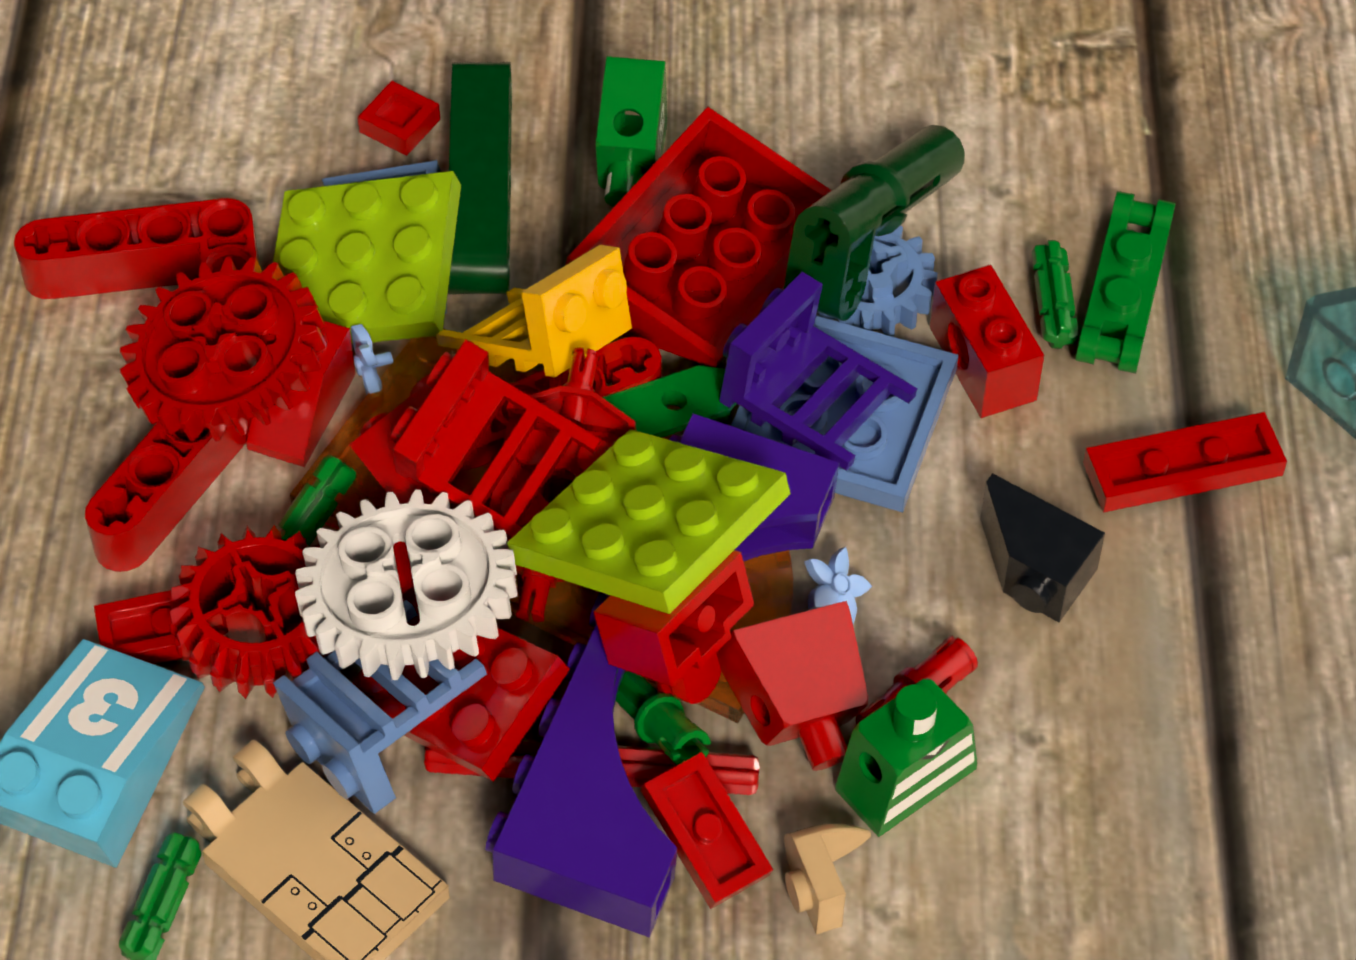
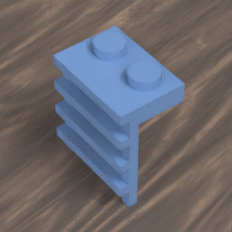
[273,600,487,814]

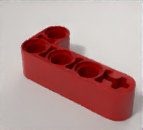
[14,198,260,299]
[85,418,252,572]

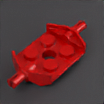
[489,347,637,623]

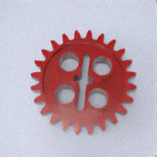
[120,257,327,441]

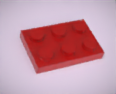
[353,594,570,782]

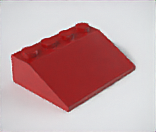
[566,106,832,368]

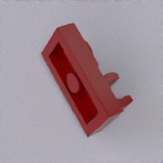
[640,752,774,909]

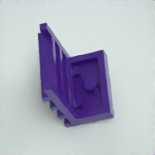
[719,272,918,471]

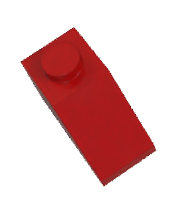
[246,320,356,468]

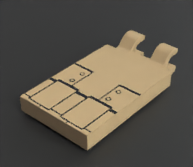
[183,740,450,960]

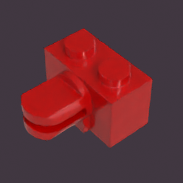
[593,550,754,704]

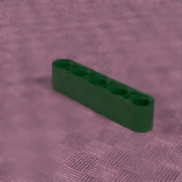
[448,62,512,295]

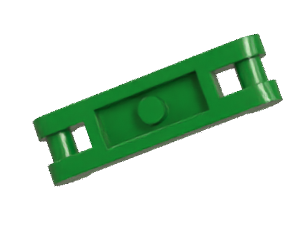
[1075,191,1176,374]

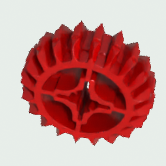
[168,525,332,699]

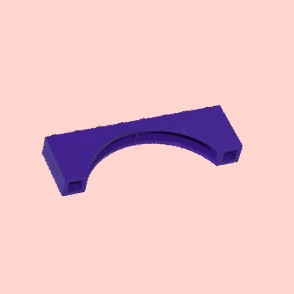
[485,413,839,938]

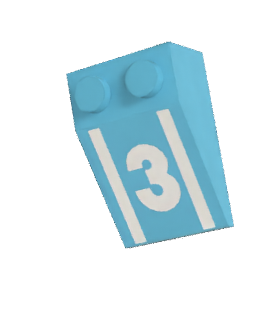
[0,639,205,868]

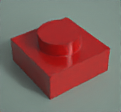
[358,81,441,156]

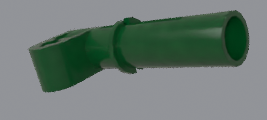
[784,125,965,321]

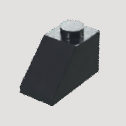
[980,473,1105,623]

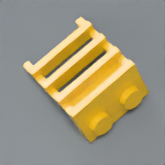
[436,245,632,377]

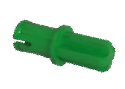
[616,671,711,766]

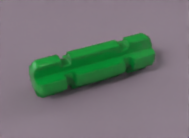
[1031,240,1079,349]
[278,454,356,546]
[119,832,202,960]

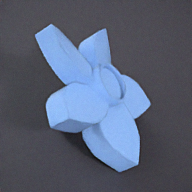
[351,324,393,398]
[804,547,872,624]

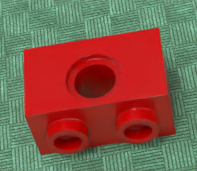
[930,265,1044,418]

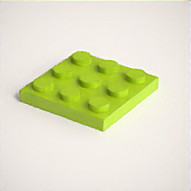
[273,171,461,344]
[507,429,791,614]

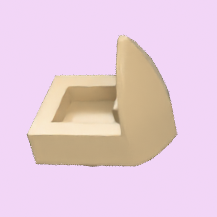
[784,824,871,935]

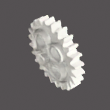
[295,489,518,680]

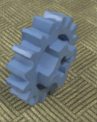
[819,226,938,337]

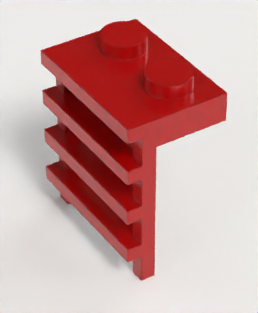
[390,339,601,540]

